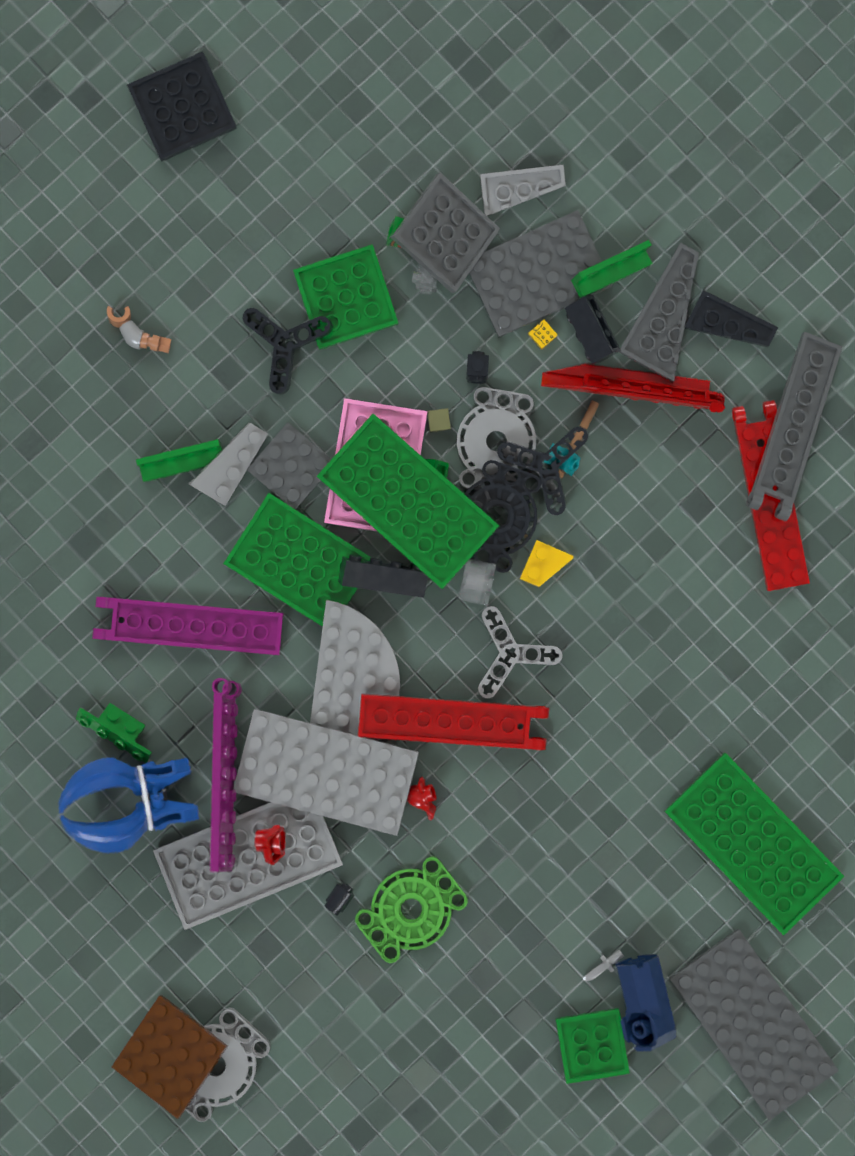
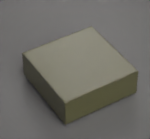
[427,408,451,433]

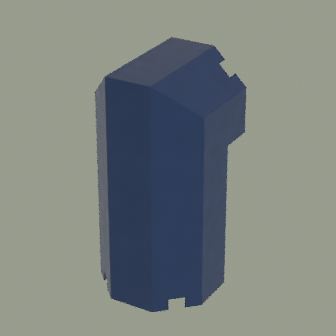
[615,954,676,1051]

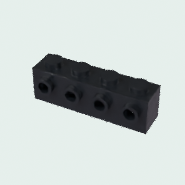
[338,555,428,598]

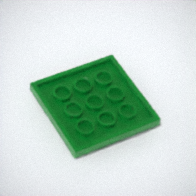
[293,244,399,350]

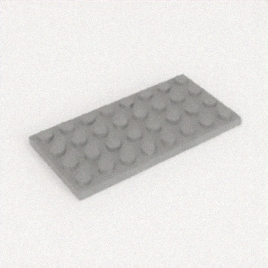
[233,709,419,836]
[153,802,343,930]

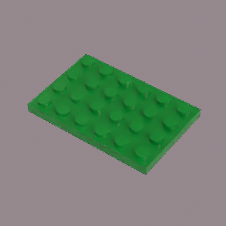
[223,493,371,627]

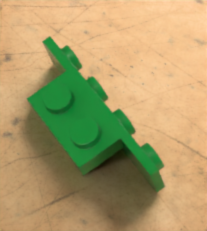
[76,703,152,763]

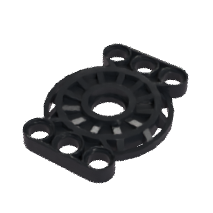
[464,460,541,573]

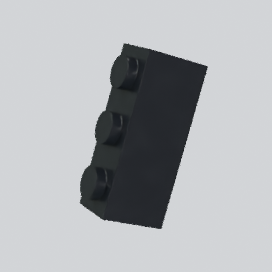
[565,295,621,364]

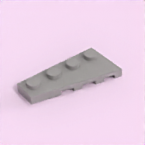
[480,165,566,216]
[189,423,268,506]

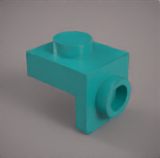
[543,443,581,476]

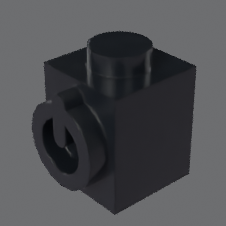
[466,351,489,384]

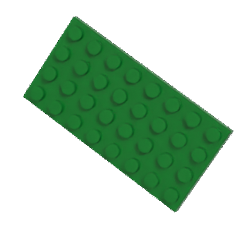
[317,414,499,590]
[664,752,844,936]

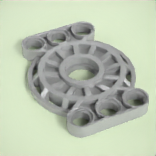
[457,387,536,491]
[186,1007,271,1122]

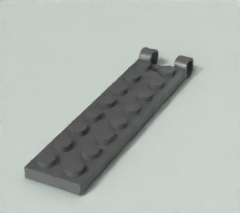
[746,332,842,521]

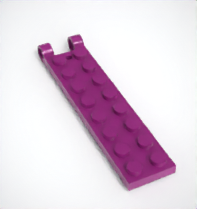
[92,597,284,655]
[210,678,242,872]

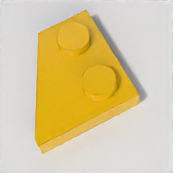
[520,540,574,587]

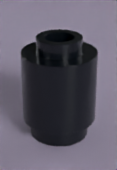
[324,882,355,916]

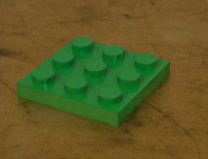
[555,1008,630,1084]

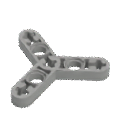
[478,606,562,698]

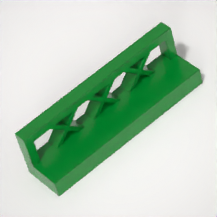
[571,240,653,298]
[136,439,223,483]

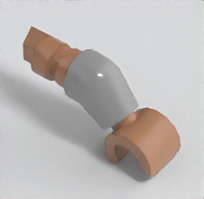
[107,306,171,353]

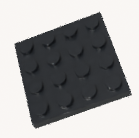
[127,51,237,162]

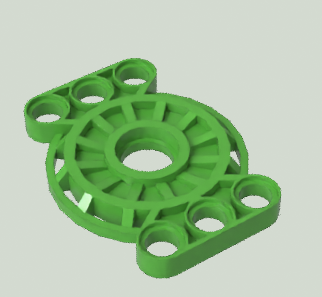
[355,856,468,963]

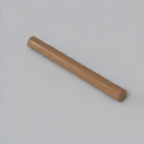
[559,401,599,479]

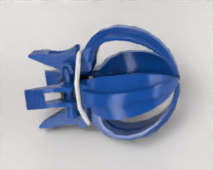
[58,758,199,853]

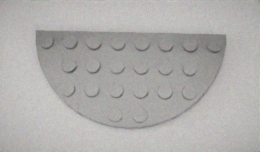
[310,600,400,741]

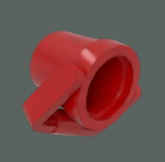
[255,825,286,865]

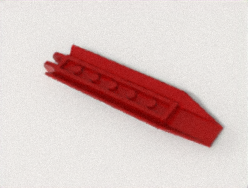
[541,364,725,413]

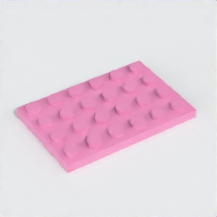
[324,398,427,532]

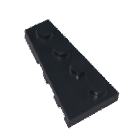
[684,290,778,347]

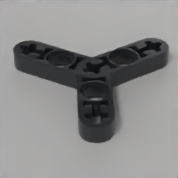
[242,308,333,394]
[497,426,589,515]

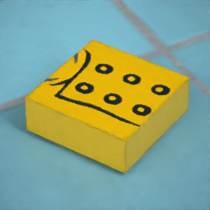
[528,320,558,350]

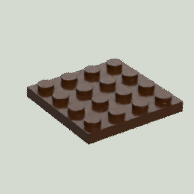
[112,995,228,1119]

